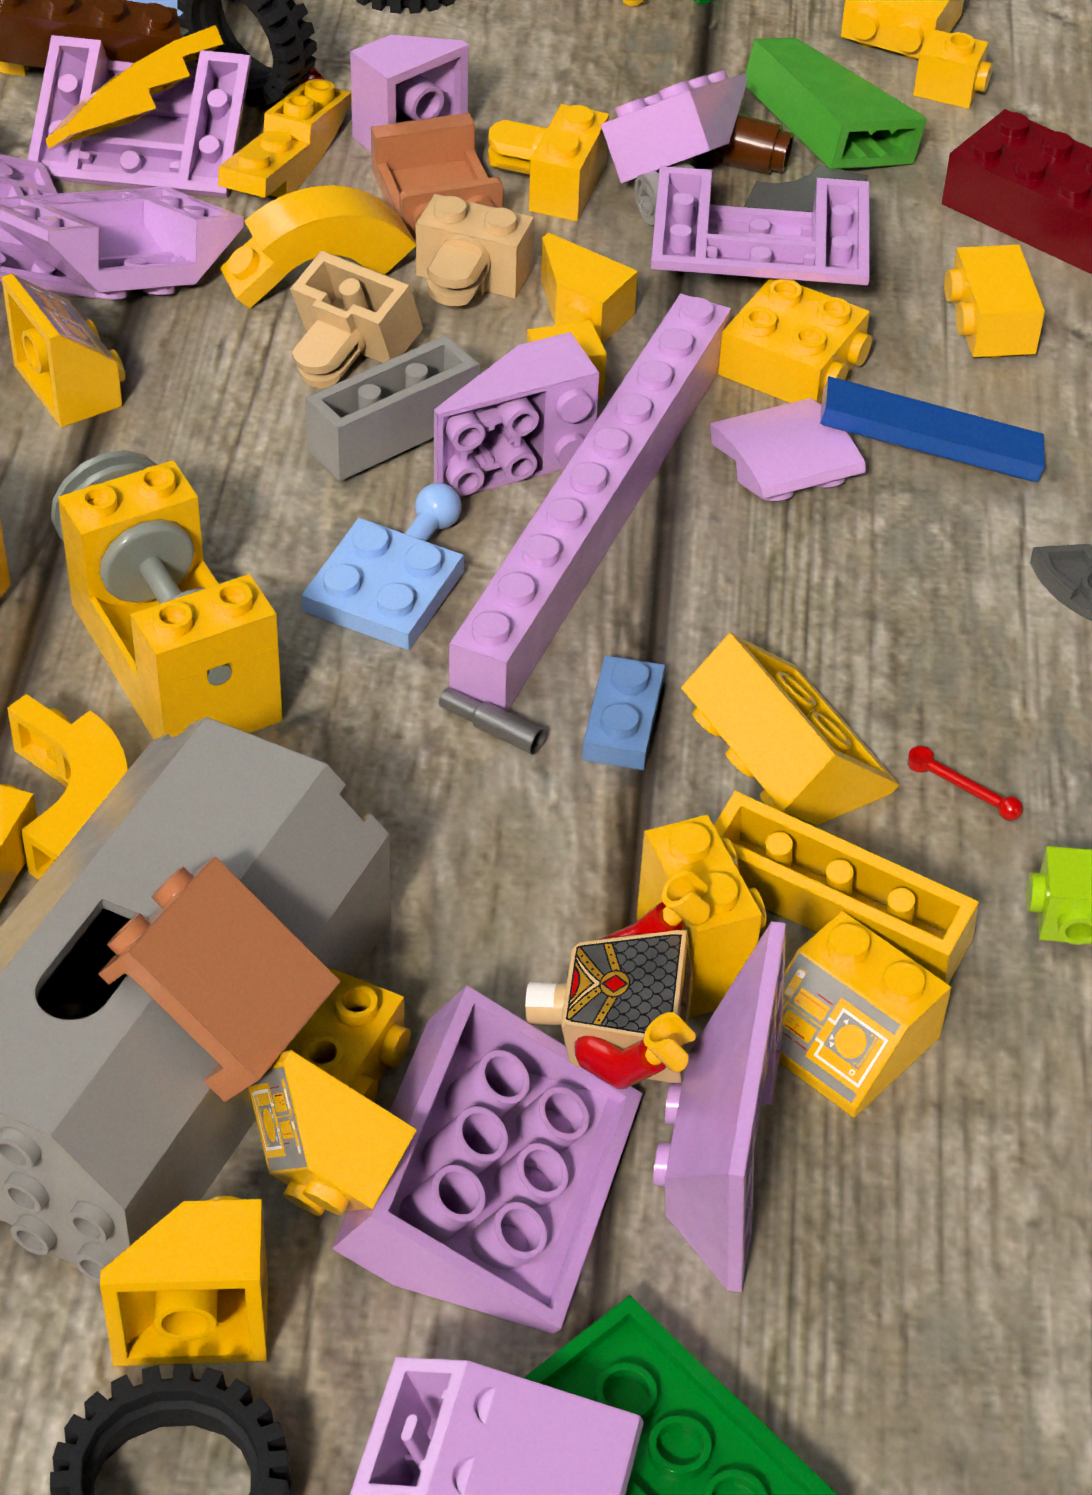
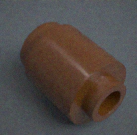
[716,114,794,175]

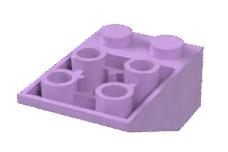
[600,70,748,183]
[434,332,599,497]
[350,1357,644,1495]

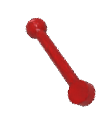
[907,746,1023,821]

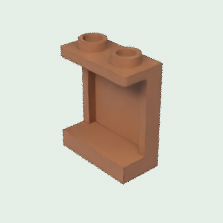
[371,113,503,239]
[98,856,340,1102]

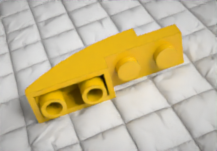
[218,79,352,198]

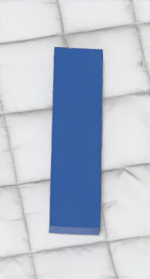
[820,376,1045,482]

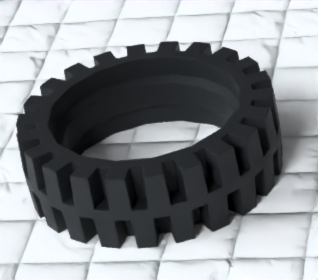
[177,0,317,106]
[50,1364,292,1495]

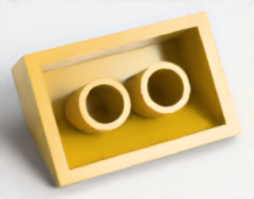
[681,632,900,826]

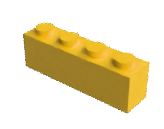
[714,791,979,984]

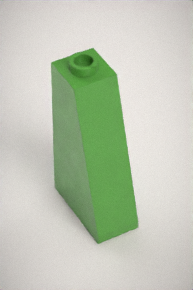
[745,37,927,169]

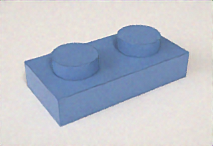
[582,655,665,770]

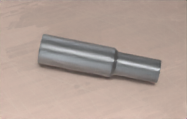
[439,687,546,755]

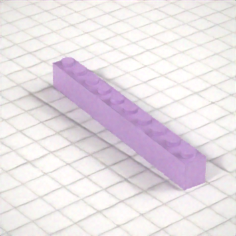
[449,293,732,712]

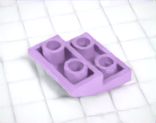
[710,398,866,501]

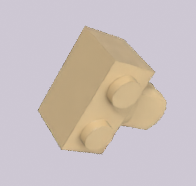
[416,194,534,306]
[290,251,423,389]

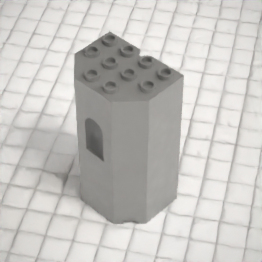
[0,717,391,1284]

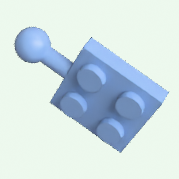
[301,483,464,651]

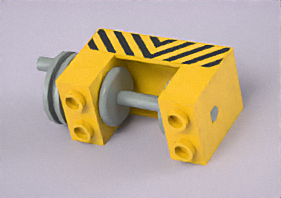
[51,450,283,740]

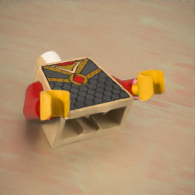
[525,870,710,1090]

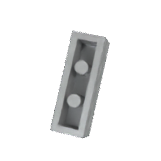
[305,335,480,481]

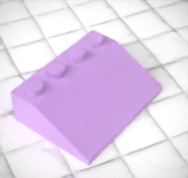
[332,985,643,1334]

